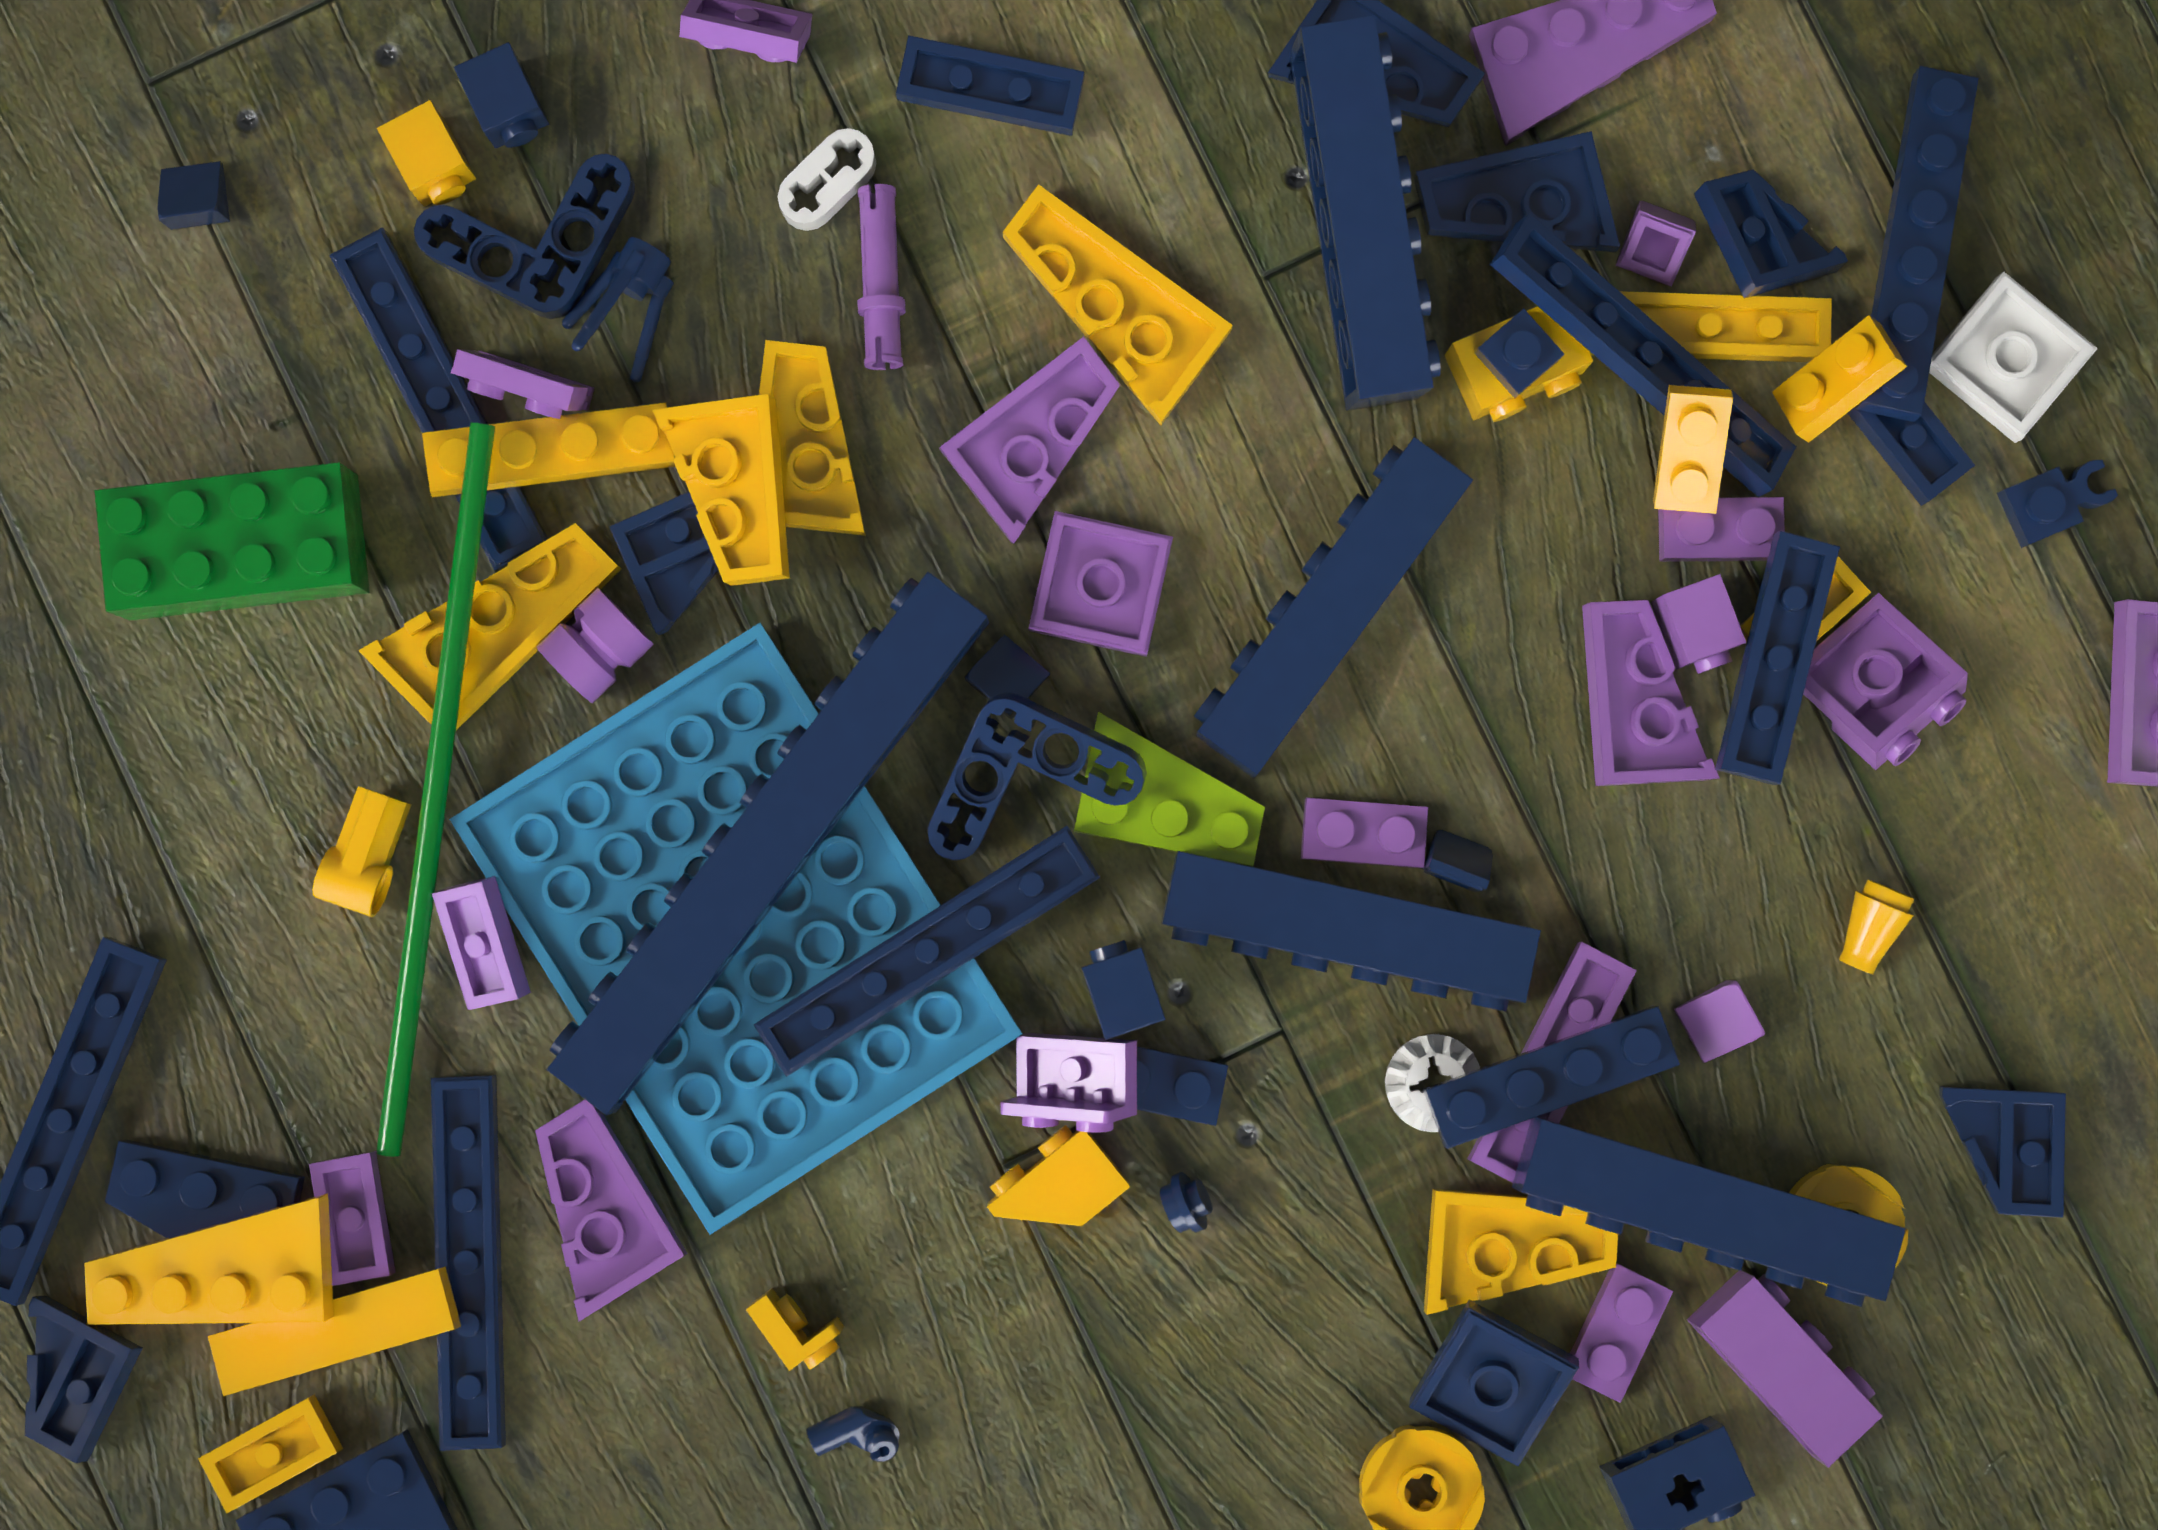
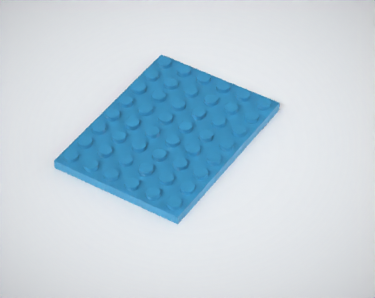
[449,623,1023,1235]

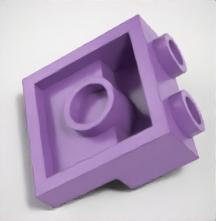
[1803,593,1968,770]

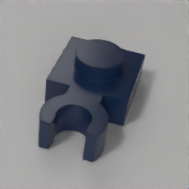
[1997,460,2118,548]

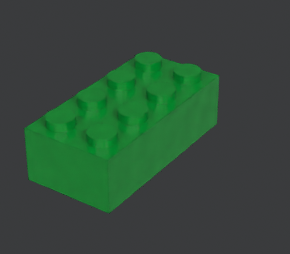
[94,462,370,620]

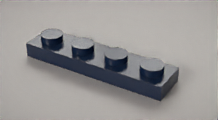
[1715,531,1840,785]
[1423,1006,1680,1149]

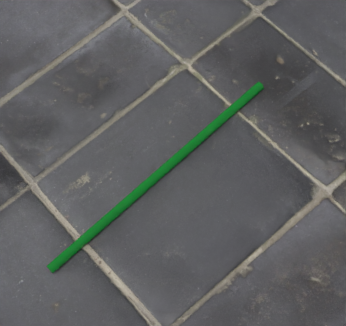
[376,423,495,1157]

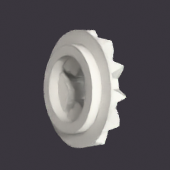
[1385,1034,1480,1132]

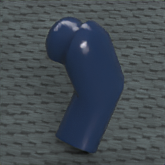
[806,1406,900,1462]

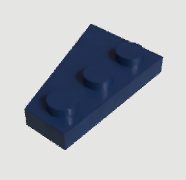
[1413,131,1620,253]

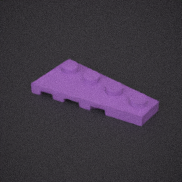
[1468,0,1717,146]

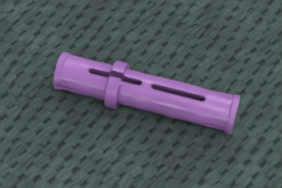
[857,184,906,370]

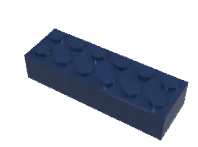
[1289,15,1441,411]

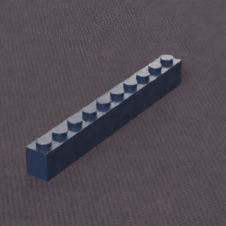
[546,572,989,1115]

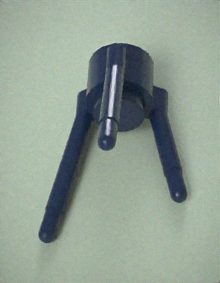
[562,237,674,382]

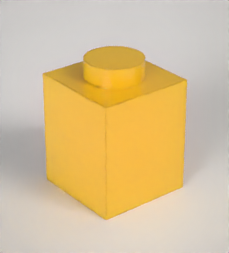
[377,100,476,207]

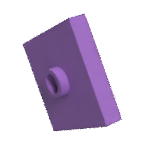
[1028,511,1173,657]

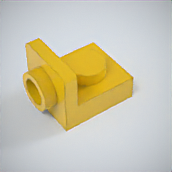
[746,1288,845,1371]

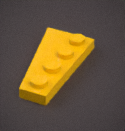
[1003,184,1233,426]
[358,523,621,730]
[84,1193,334,1325]

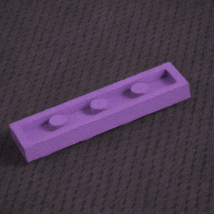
[1467,942,1637,1183]

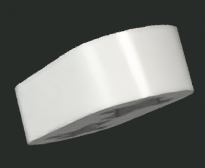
[778,128,876,231]

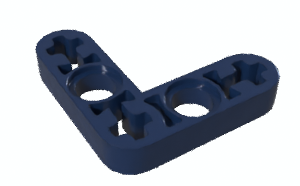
[414,154,635,319]
[928,693,1147,860]

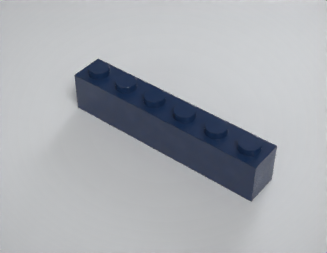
[1194,437,1473,779]
[1161,851,1541,1012]
[1512,1117,1906,1307]

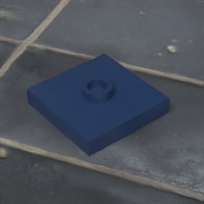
[1409,1299,1579,1466]

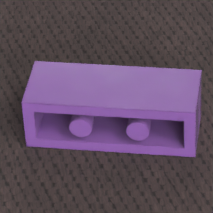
[1687,1270,1883,1468]

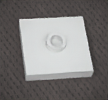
[1929,272,2098,443]

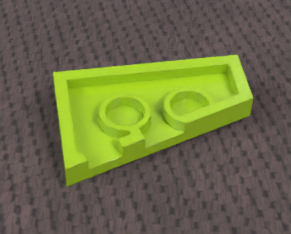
[1074,712,1265,867]

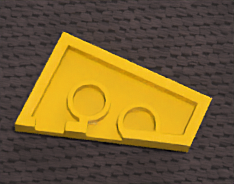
[759,340,866,536]
[652,394,790,586]
[1424,1189,1618,1315]

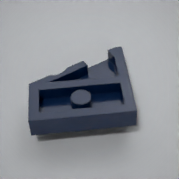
[1694,169,1848,298]
[609,492,719,635]
[1939,1087,2066,1218]
[25,1295,143,1463]

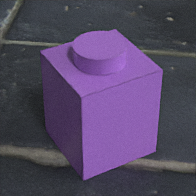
[1650,574,1746,674]

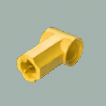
[312,786,412,917]

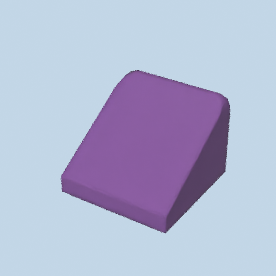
[1616,201,1696,287]
[1674,980,1765,1063]

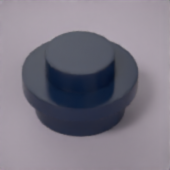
[1160,1172,1213,1233]

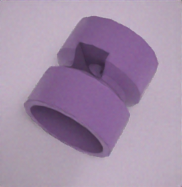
[536,588,654,704]

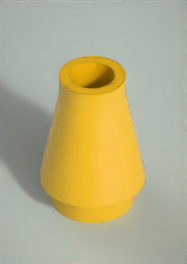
[1839,879,1914,975]

